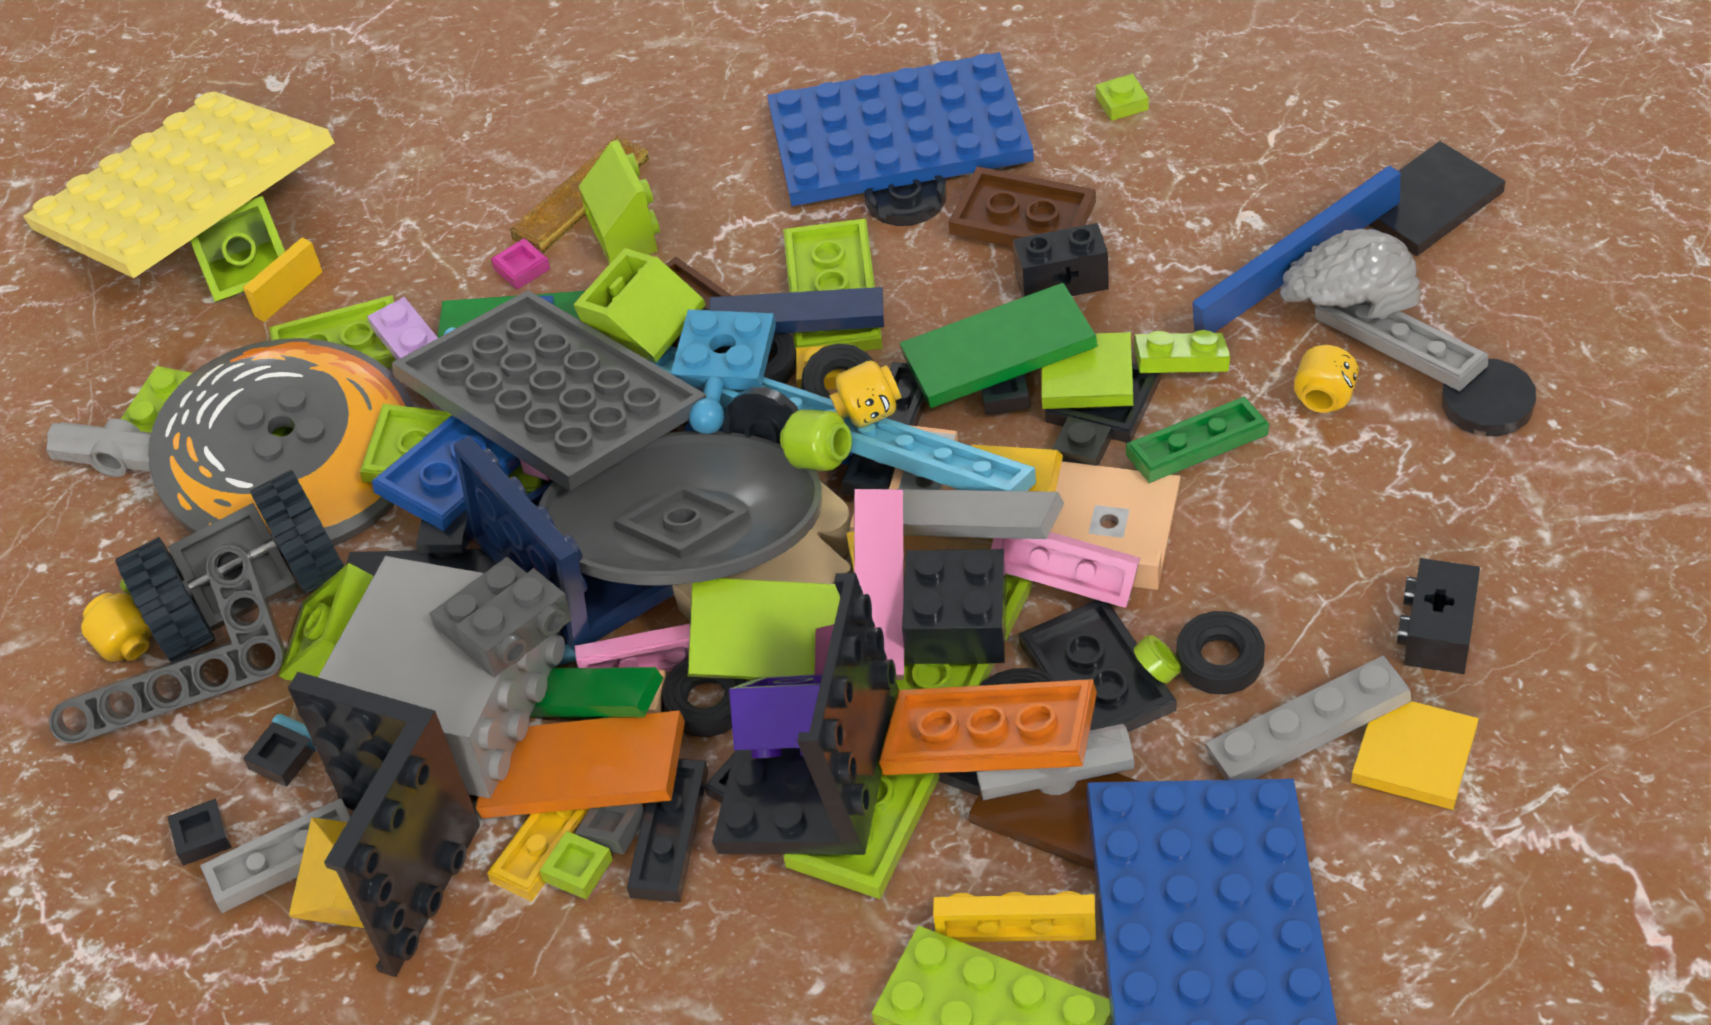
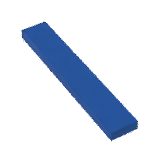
[1192,166,1401,333]

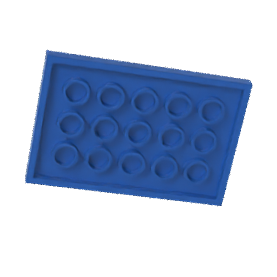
[767,52,1034,206]
[1086,779,1337,1025]

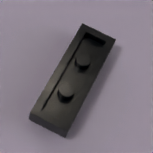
[627,759,708,902]

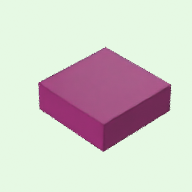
[491,238,550,290]

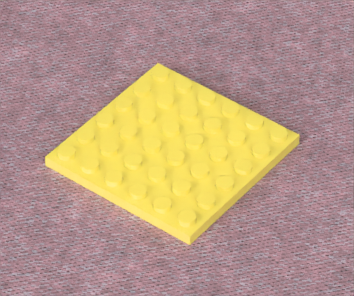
[23,92,334,278]

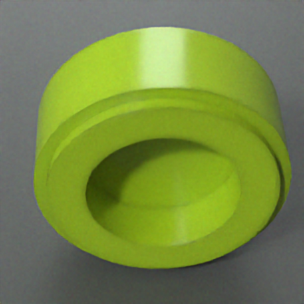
[1133,635,1181,684]

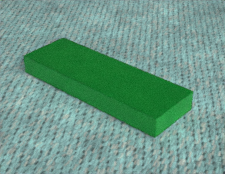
[1126,396,1269,483]
[530,667,663,717]

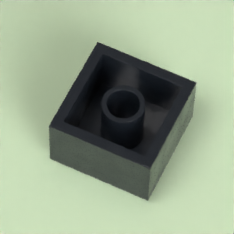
[902,549,1007,664]

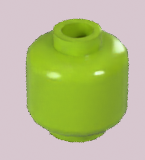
[780,409,852,471]

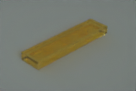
[509,135,649,254]

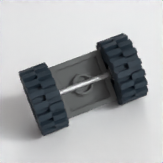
[115,469,344,662]

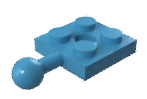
[670,310,776,434]

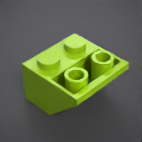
[579,140,660,264]
[573,248,706,363]

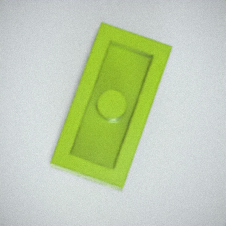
[1133,330,1230,373]

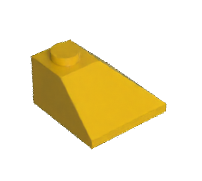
[289,817,364,928]

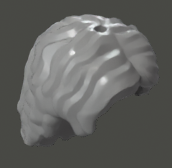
[1280,228,1421,321]

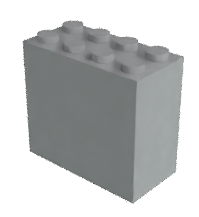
[318,556,565,798]

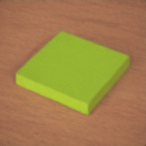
[1042,332,1133,409]

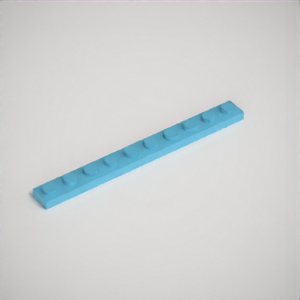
[650,346,1036,491]

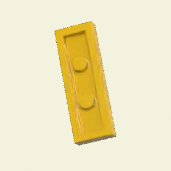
[933,891,1096,942]

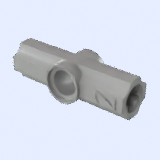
[46,419,151,477]
[976,724,1135,800]

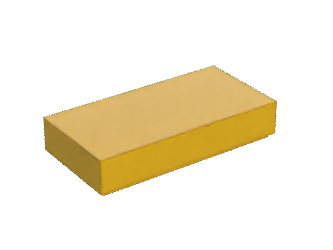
[243,237,323,322]

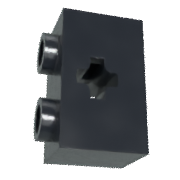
[1013,223,1109,297]
[1397,558,1480,675]

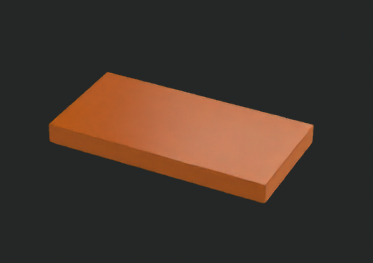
[879,679,1097,775]
[476,710,685,818]

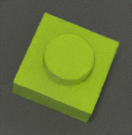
[1095,73,1149,121]
[540,831,613,900]

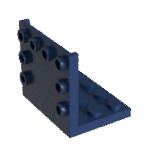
[453,436,674,652]

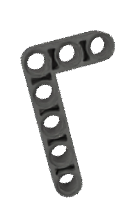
[49,543,285,743]

